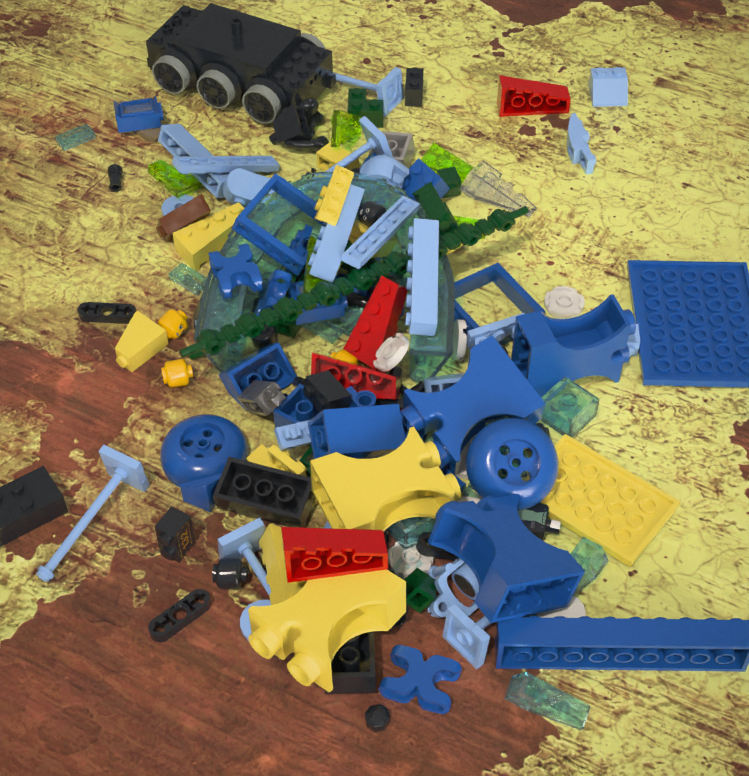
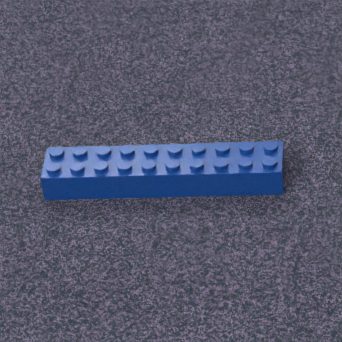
[494,616,749,672]

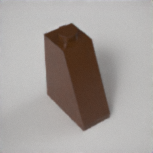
[156,194,211,243]

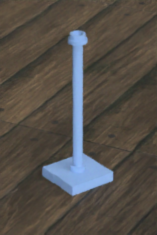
[333,67,404,117]
[282,116,393,208]
[36,445,150,582]
[218,518,271,595]
[442,604,491,669]

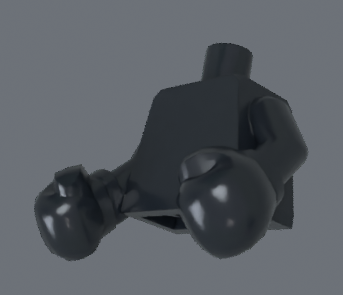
[269,98,329,152]

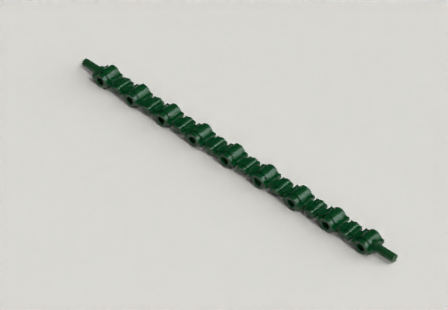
[179,206,529,358]

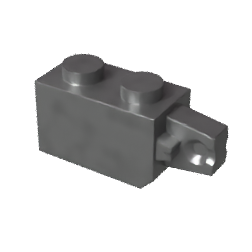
[237,380,285,416]

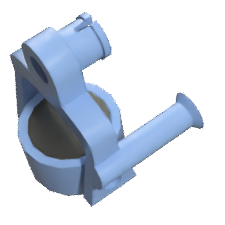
[427,558,479,618]

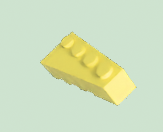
[173,202,250,272]
[259,524,308,605]

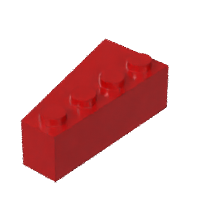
[497,75,571,117]
[343,276,408,371]
[311,353,401,399]
[281,527,388,583]

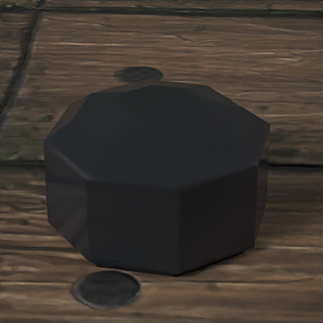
[365,704,390,732]

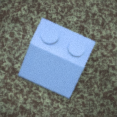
[588,67,628,107]

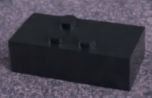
[213,457,315,528]
[0,466,68,547]
[325,631,376,694]

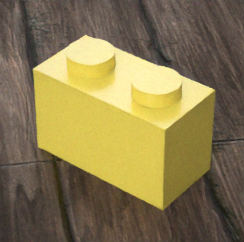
[316,142,359,171]

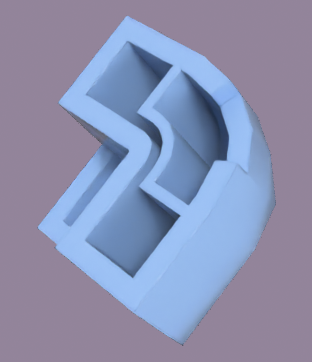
[357,154,409,195]

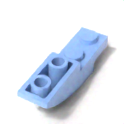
[566,113,596,174]

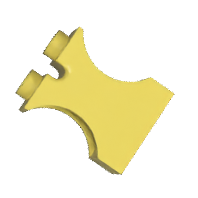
[310,427,461,532]
[248,570,406,693]

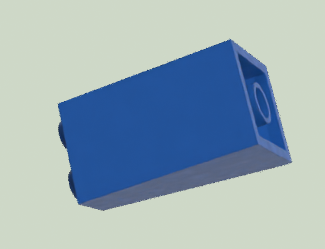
[308,404,407,459]

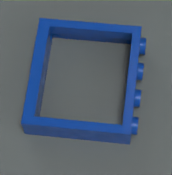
[232,173,326,276]
[438,263,546,345]

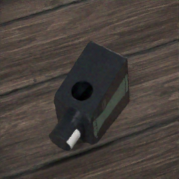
[518,503,561,540]

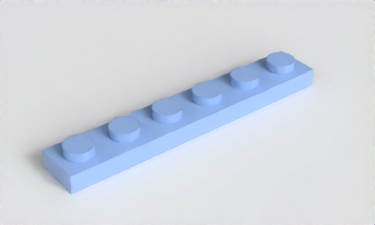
[172,156,280,174]
[341,196,420,269]

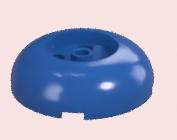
[160,414,249,487]
[466,418,559,511]

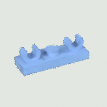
[466,313,525,348]
[274,420,311,451]

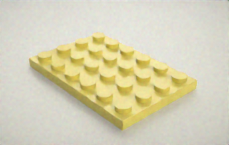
[523,434,680,567]

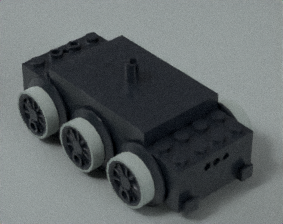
[146,3,336,124]

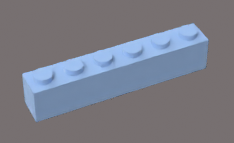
[158,124,230,198]
[308,184,365,283]
[405,218,439,336]

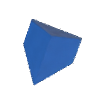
[180,473,222,513]

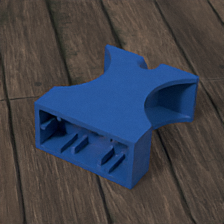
[511,294,636,400]
[400,335,546,475]
[428,494,585,623]

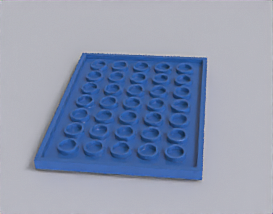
[627,260,749,387]

